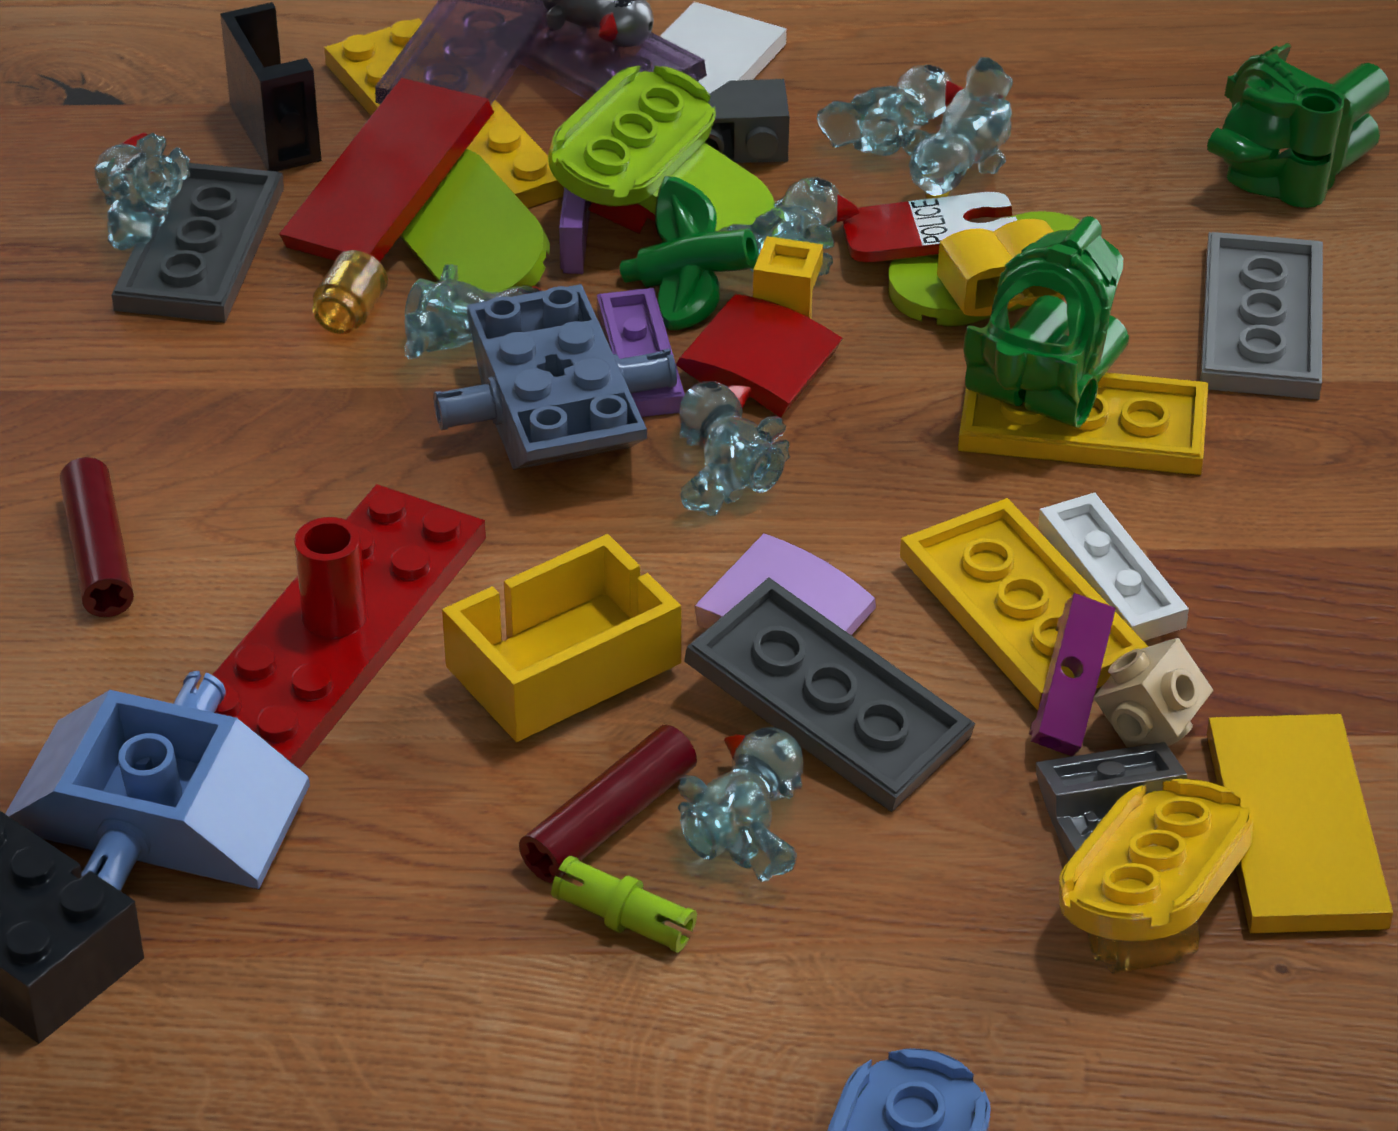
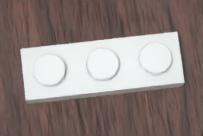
[1038,492,1189,641]

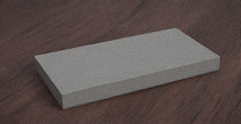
[1200,232,1323,399]

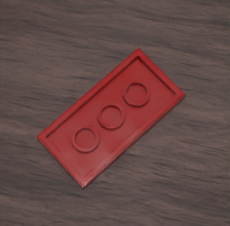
[279,78,494,271]

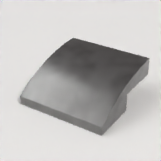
[1036,742,1187,860]

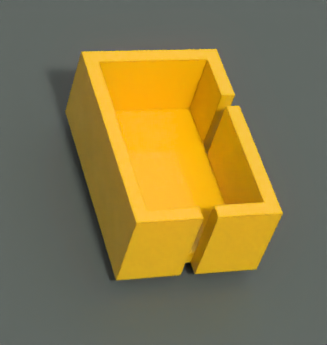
[442,533,682,743]

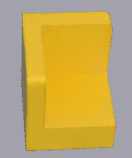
[753,236,823,319]

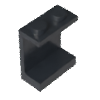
[220,2,322,172]

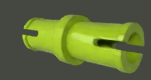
[551,856,697,953]

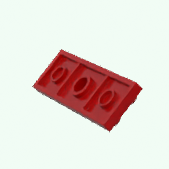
[212,484,486,769]

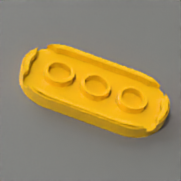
[1059,779,1253,941]

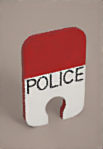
[842,192,1017,262]

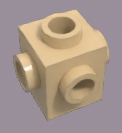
[1094,638,1214,748]

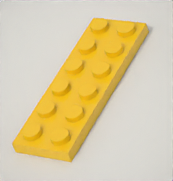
[324,18,564,208]

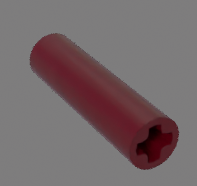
[60,457,134,617]
[519,725,697,883]

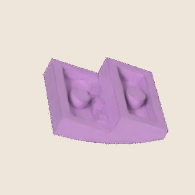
[695,533,876,635]

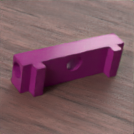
[1029,593,1116,756]

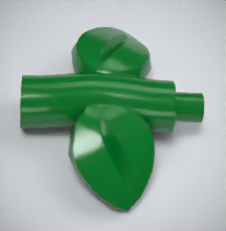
[620,176,759,330]

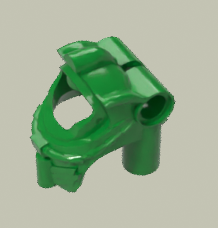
[1207,43,1390,208]
[963,216,1129,427]

